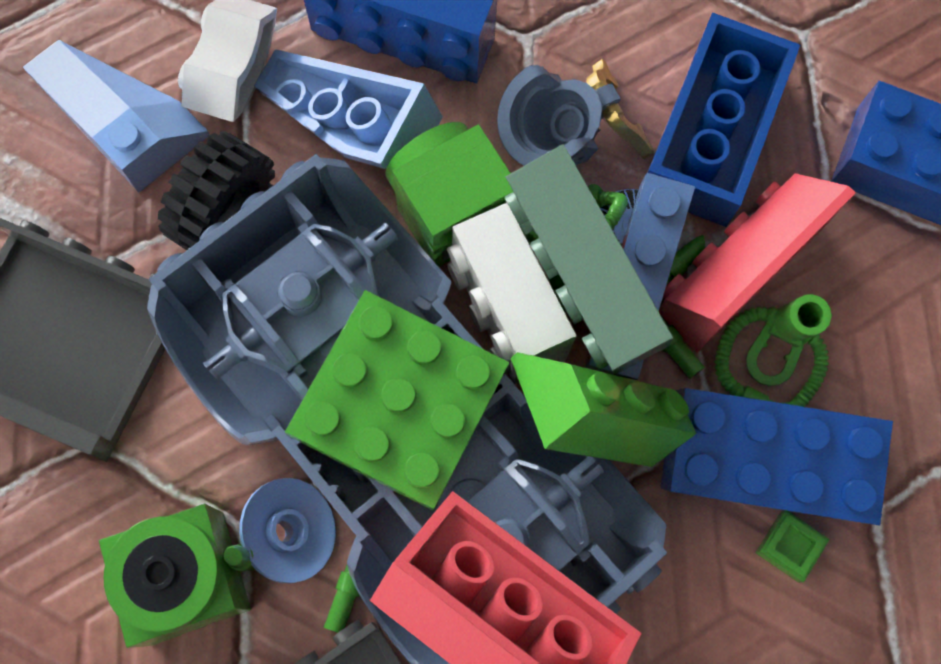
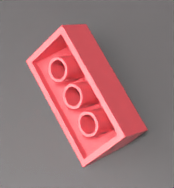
[658,173,856,353]
[370,491,642,664]

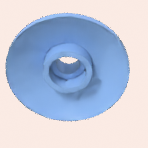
[239,478,336,583]

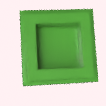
[755,510,830,583]

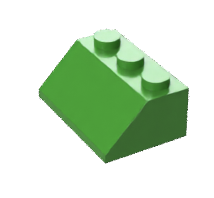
[510,352,697,467]

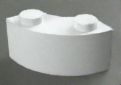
[178,0,277,122]

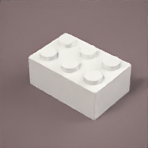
[447,203,577,385]

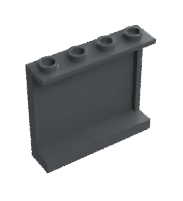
[0,218,165,462]

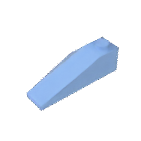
[23,40,210,193]
[254,49,443,169]

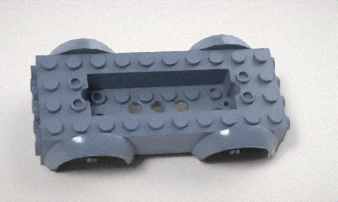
[147,154,667,664]

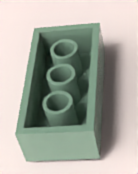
[504,144,673,375]

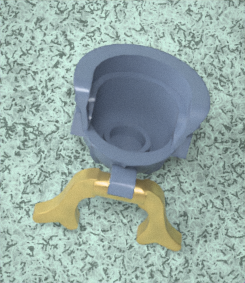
[497,59,655,166]

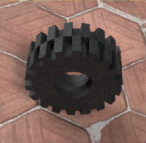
[158,131,275,250]

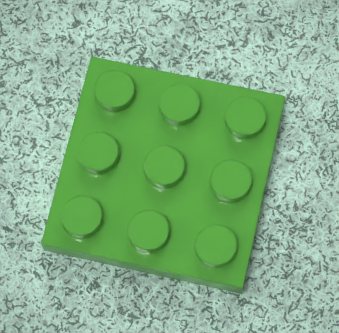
[285,290,509,511]

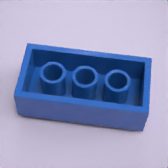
[304,0,497,84]
[647,12,801,227]
[831,80,941,225]
[660,388,893,526]

